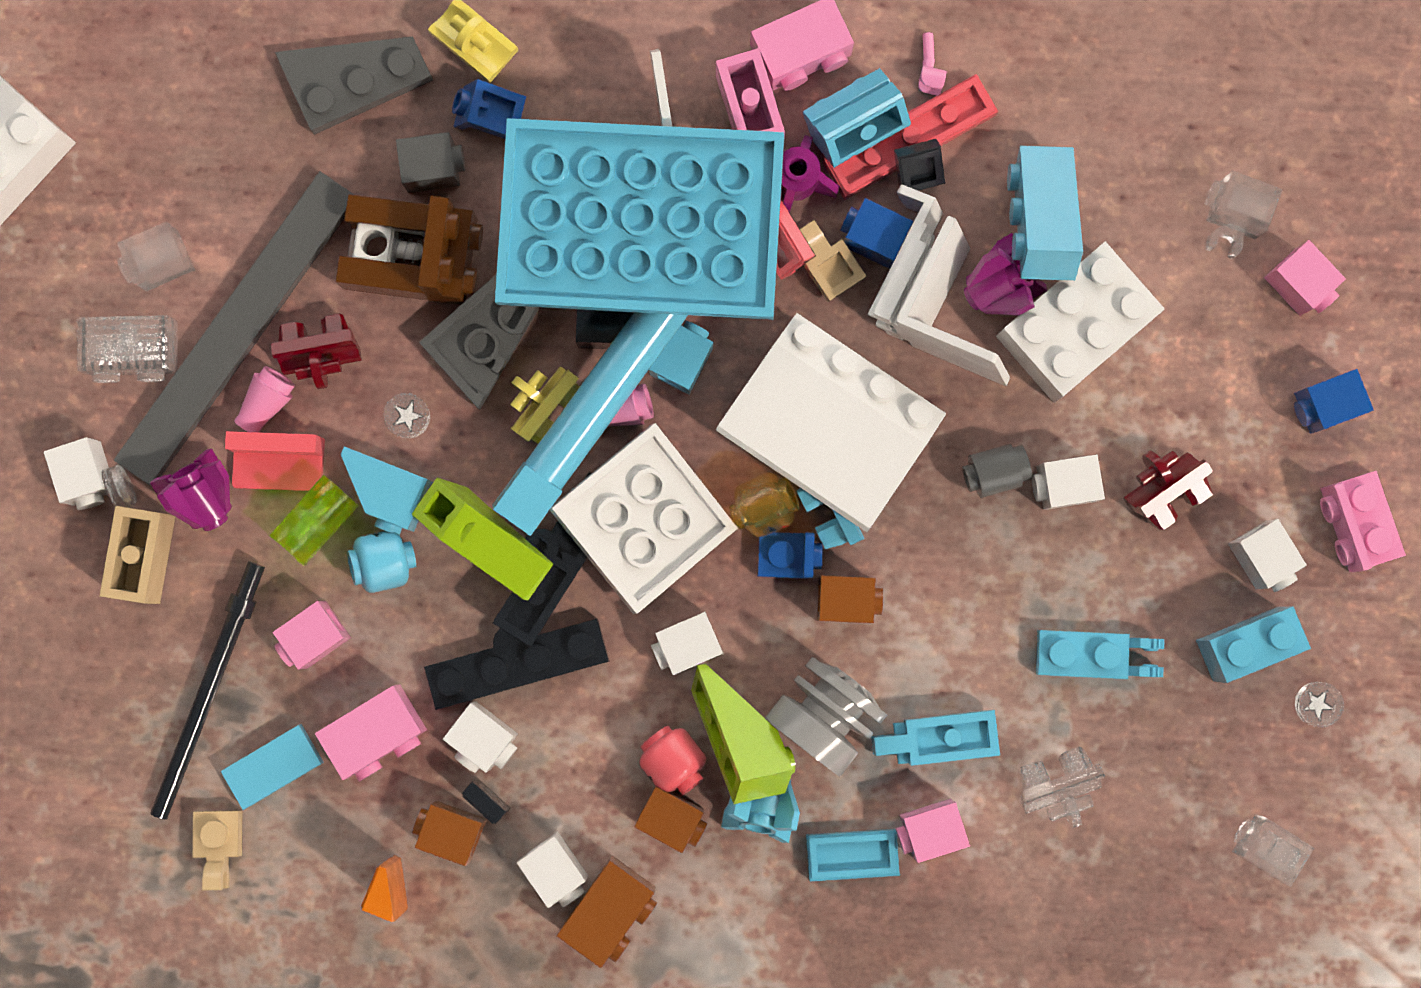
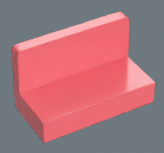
[225,431,325,492]

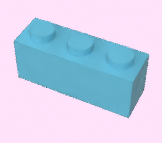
[1007,146,1083,281]

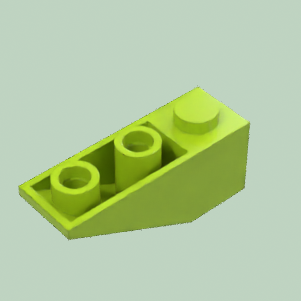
[412,478,553,601]

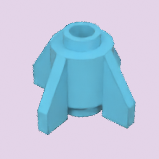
[721,779,800,843]

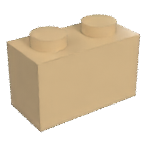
[100,506,175,604]

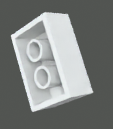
[996,241,1165,403]

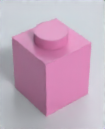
[1264,240,1346,316]
[272,601,351,670]
[896,798,970,863]

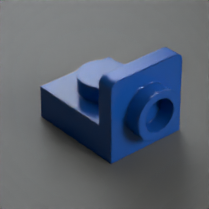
[452,79,526,139]
[758,532,823,579]

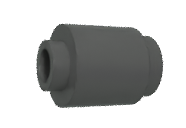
[962,444,1032,498]

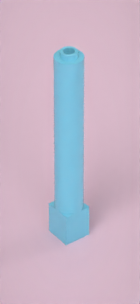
[492,312,688,536]

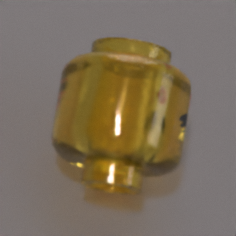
[729,472,799,538]

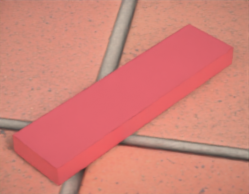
[823,74,998,200]

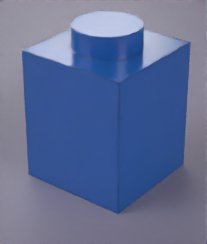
[840,198,913,269]
[1294,369,1374,434]

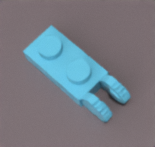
[1036,630,1164,679]

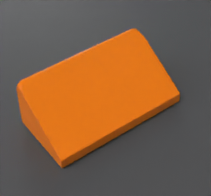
[361,855,408,922]

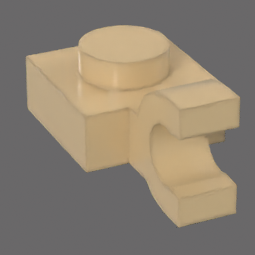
[800,220,866,302]
[193,810,243,891]

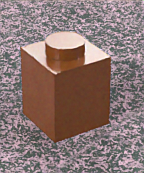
[817,576,883,623]
[634,786,708,853]
[412,801,487,867]

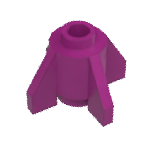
[781,135,840,213]
[964,233,1048,315]
[150,448,232,531]

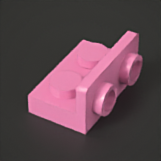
[1320,471,1406,572]

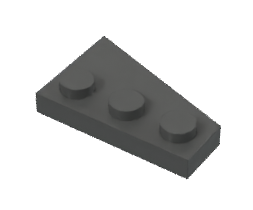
[275,36,433,135]
[419,274,540,410]

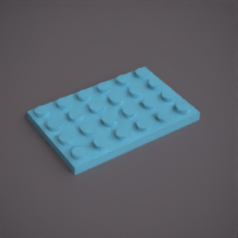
[495,118,784,320]

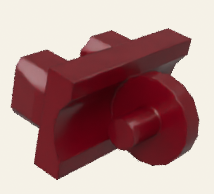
[271,313,362,389]
[1123,450,1213,530]

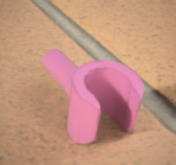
[918,32,947,96]

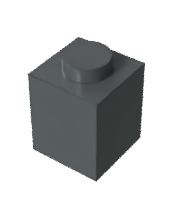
[396,132,466,193]

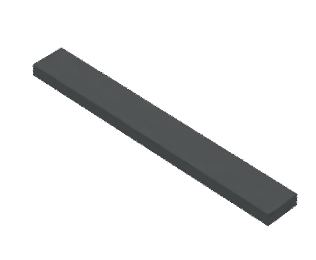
[114,171,354,486]

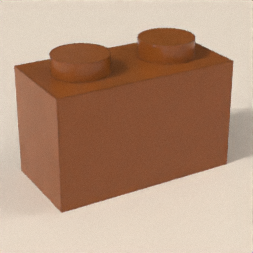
[557,855,657,968]

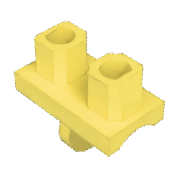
[428,0,518,83]
[510,367,580,444]

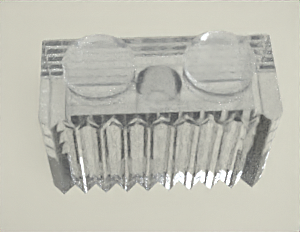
[77,315,178,383]

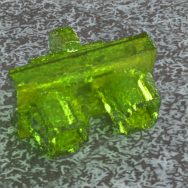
[269,475,359,566]

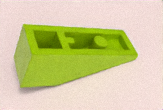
[691,664,795,804]

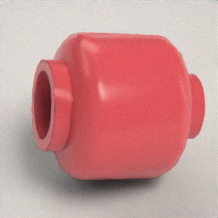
[639,726,707,795]

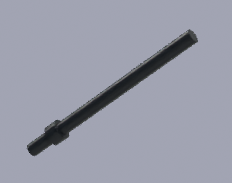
[150,561,265,820]

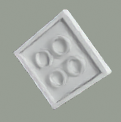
[550,423,738,614]

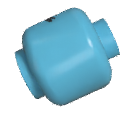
[347,531,416,593]

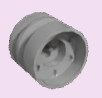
[765,657,887,777]

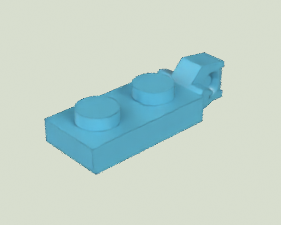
[871,710,1000,766]

